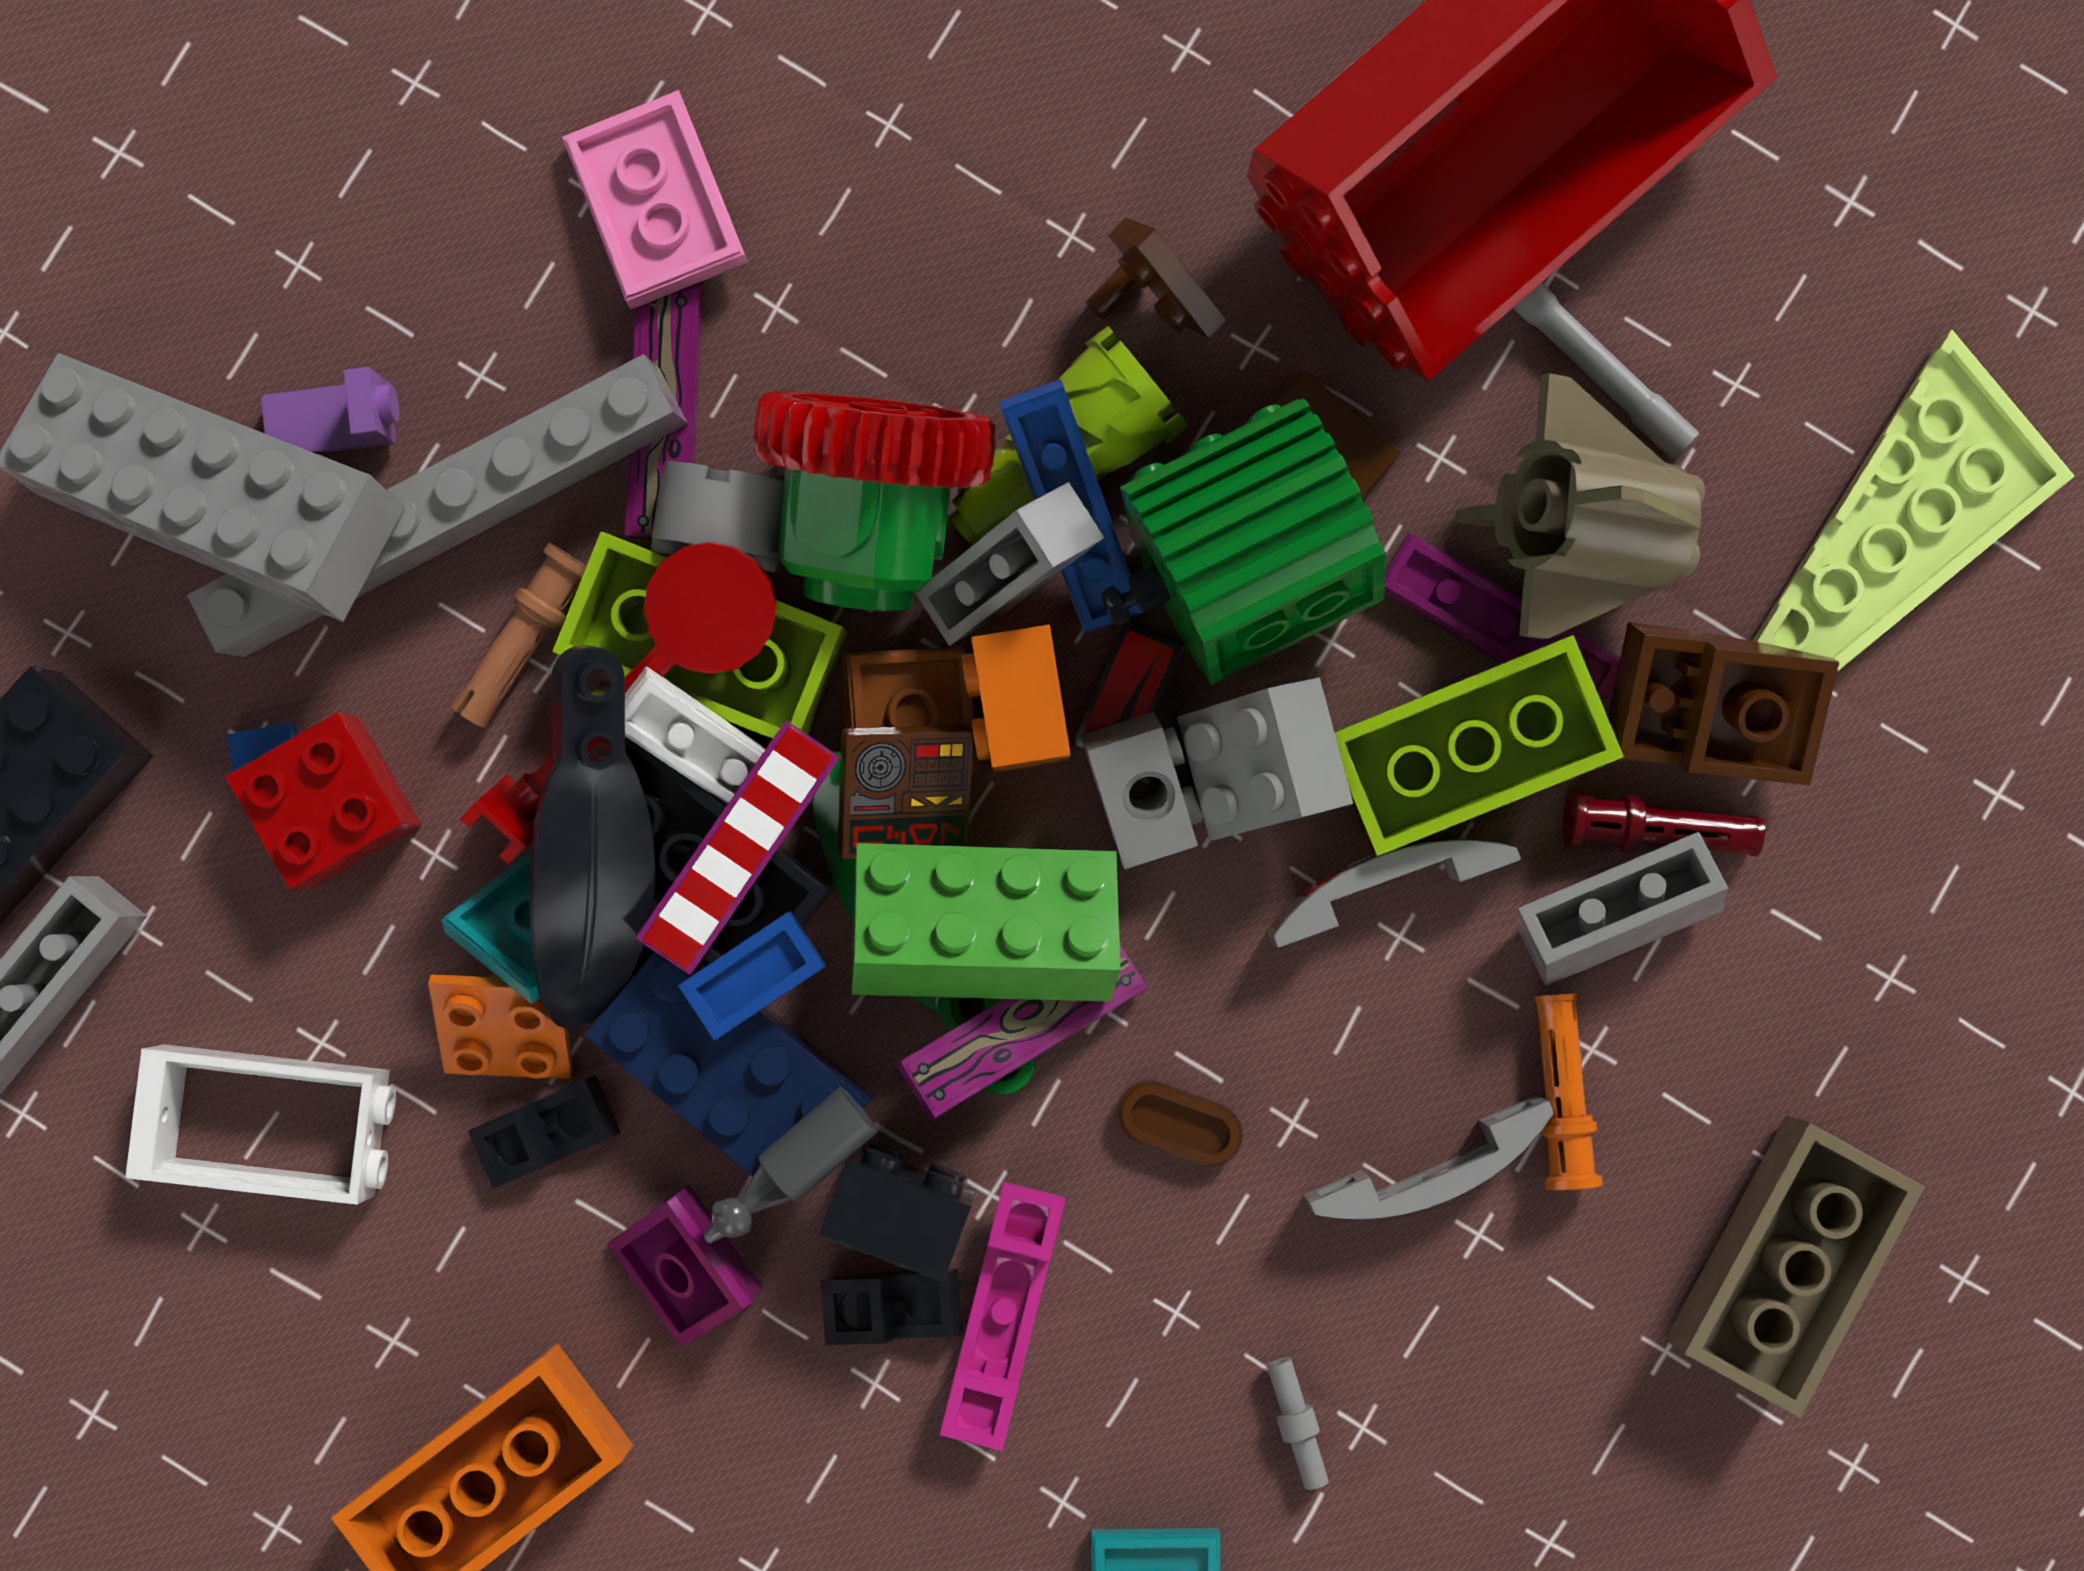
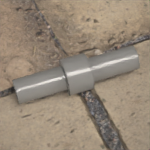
[1267,1357,1329,1490]

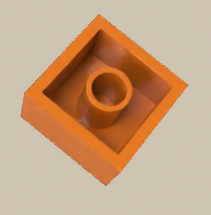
[961,624,1071,773]

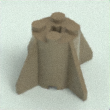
[1455,373,1705,639]

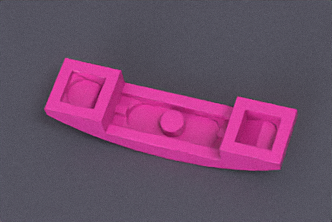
[940,1181,1066,1451]

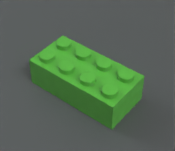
[851,843,1121,1002]

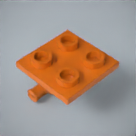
[428,972,573,1079]

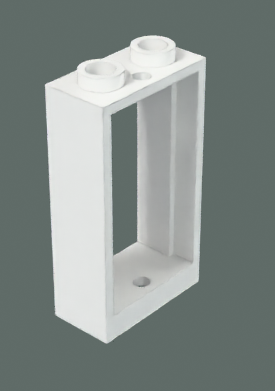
[125,1044,396,1205]

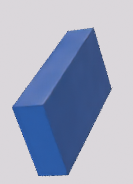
[678,912,827,1041]

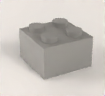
[1177,677,1353,841]

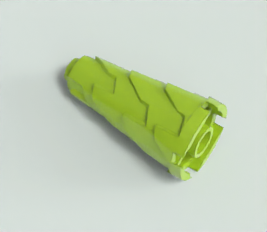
[949,326,1188,545]

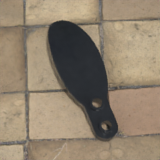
[529,645,655,1028]

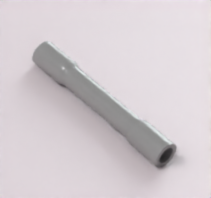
[1512,283,1699,460]

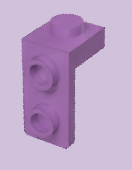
[261,367,399,454]

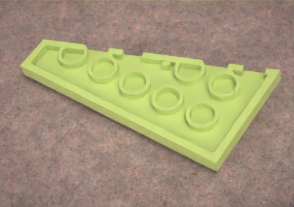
[1752,330,2074,672]

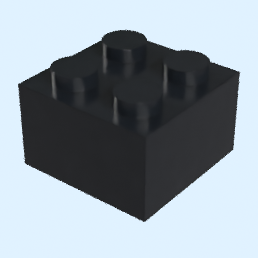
[818,1141,975,1282]

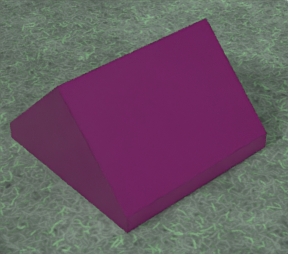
[607,1184,762,1347]

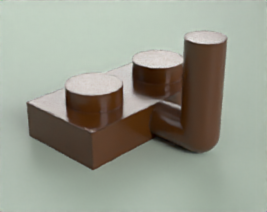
[1085,217,1226,338]

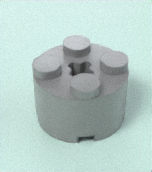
[650,461,784,573]

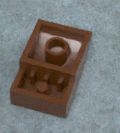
[1608,622,1839,785]

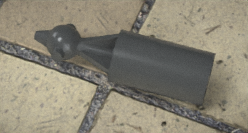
[704,1086,878,1243]

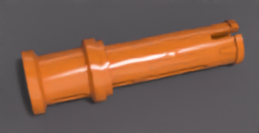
[1534,993,1603,1190]

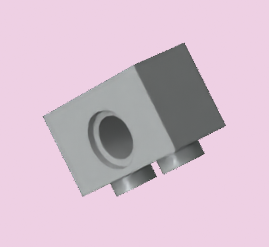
[1080,711,1203,870]

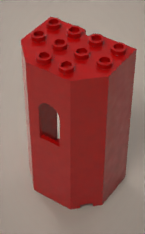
[1246,0,1777,381]

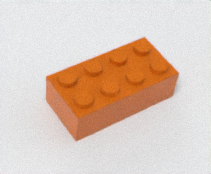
[331,1343,634,1571]

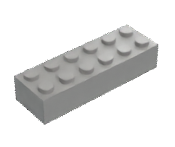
[0,353,405,622]

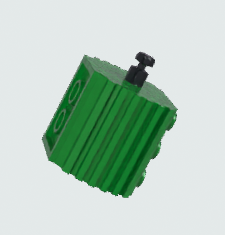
[1101,398,1386,685]

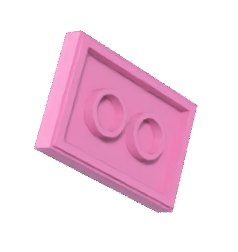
[562,90,748,310]

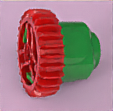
[753,391,996,611]

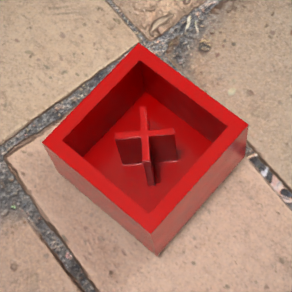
[225,712,422,889]

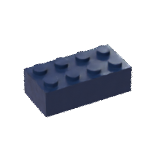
[585,952,873,1203]

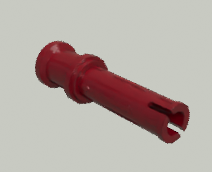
[1562,790,1765,857]

